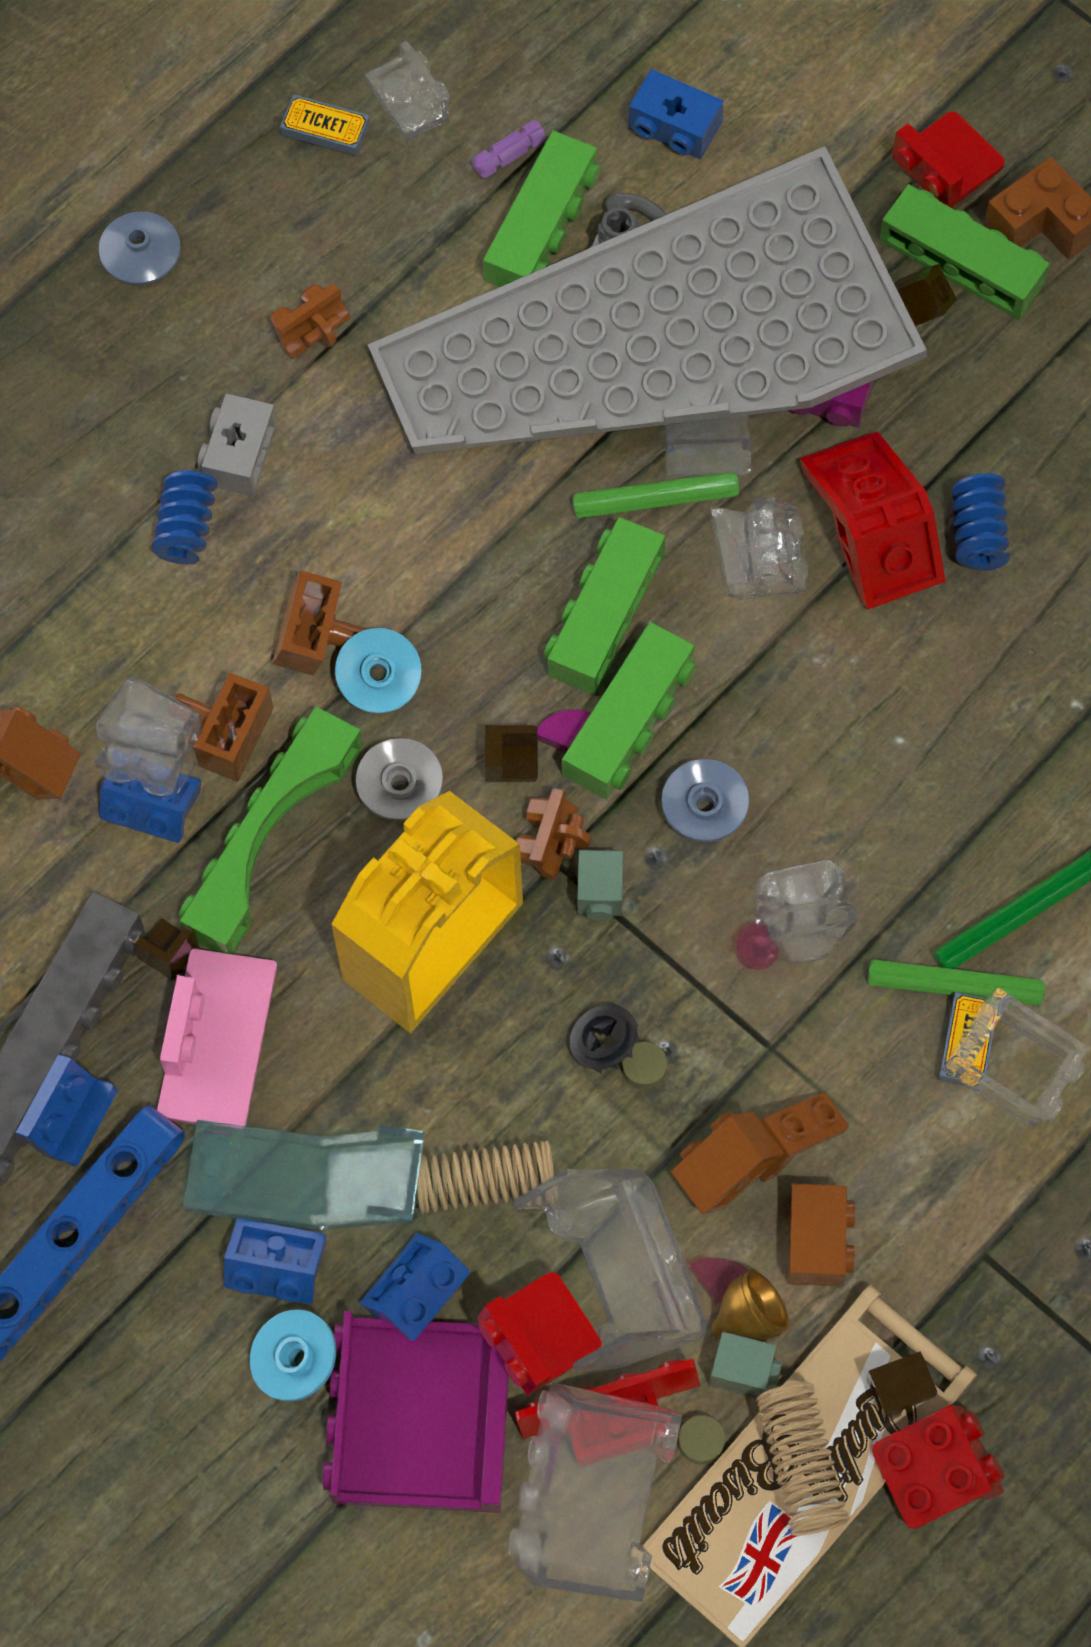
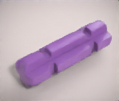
[472,120,546,178]

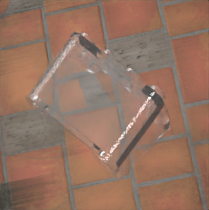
[508,1383,682,1602]

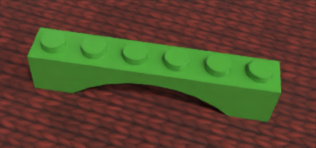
[179,706,363,954]

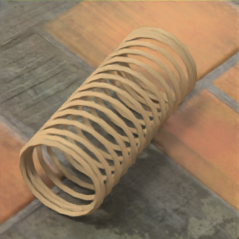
[414,1140,556,1214]
[756,1382,850,1536]

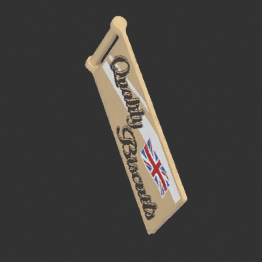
[637,1284,977,1647]

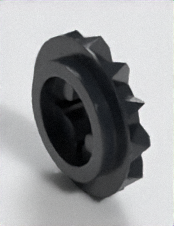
[570,1004,640,1074]

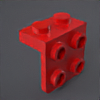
[892,111,1005,208]
[477,1272,602,1397]
[872,1404,1005,1529]

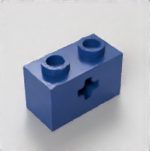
[629,69,724,160]

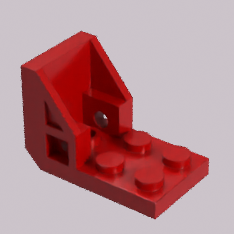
[800,431,946,610]

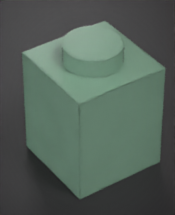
[578,850,623,921]
[710,1332,782,1398]

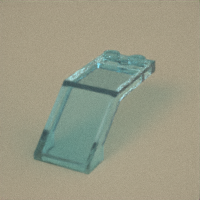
[183,1120,424,1230]

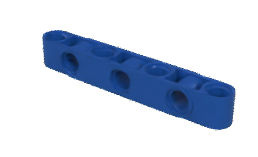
[0,1105,186,1362]

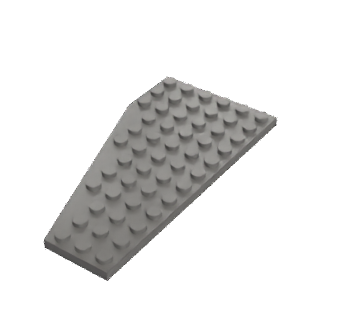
[368,146,927,454]

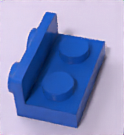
[99,755,201,843]
[15,1054,118,1166]
[224,1218,326,1304]
[359,1233,469,1341]

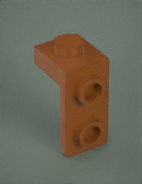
[760,1093,849,1183]

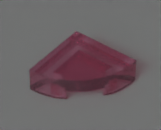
[689,1258,749,1305]

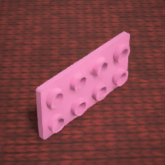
[157,949,277,1132]

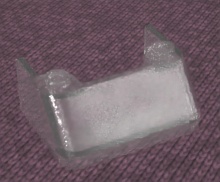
[513,1169,707,1372]

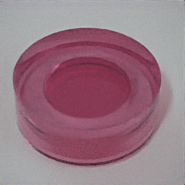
[736,923,781,970]

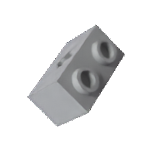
[198,394,277,497]

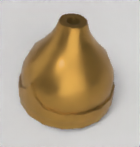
[712,1270,789,1342]

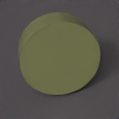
[622,1042,667,1089]
[678,1415,725,1465]

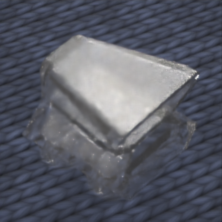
[709,497,808,600]
[93,675,202,796]
[753,860,857,964]

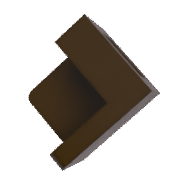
[894,264,957,326]
[485,725,538,782]
[132,918,199,981]
[867,1351,937,1423]

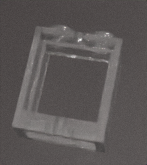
[942,987,1089,1129]

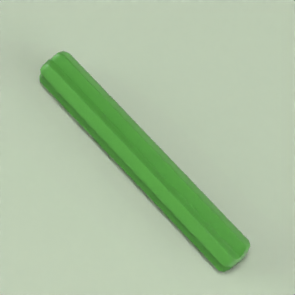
[573,471,739,518]
[868,960,1045,1006]

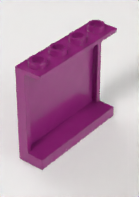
[323,1311,509,1513]

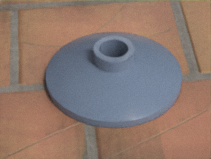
[99,212,181,285]
[662,759,749,842]

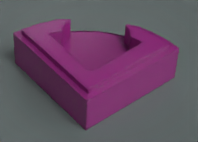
[537,710,591,752]

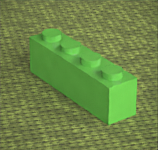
[483,130,601,287]
[879,184,1050,320]
[544,517,666,696]
[562,622,697,800]

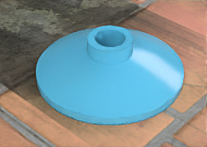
[335,628,421,714]
[250,1309,336,1402]

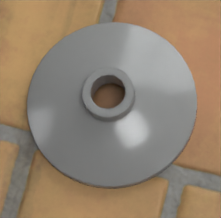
[356,738,443,821]

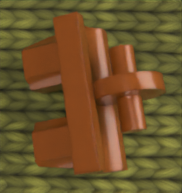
[270,283,351,359]
[517,789,591,880]

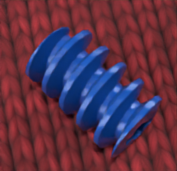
[151,470,218,565]
[951,473,1010,571]

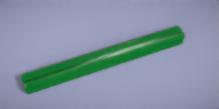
[934,851,1091,969]

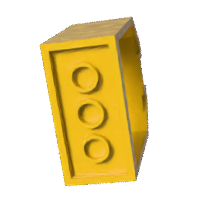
[331,791,523,1034]

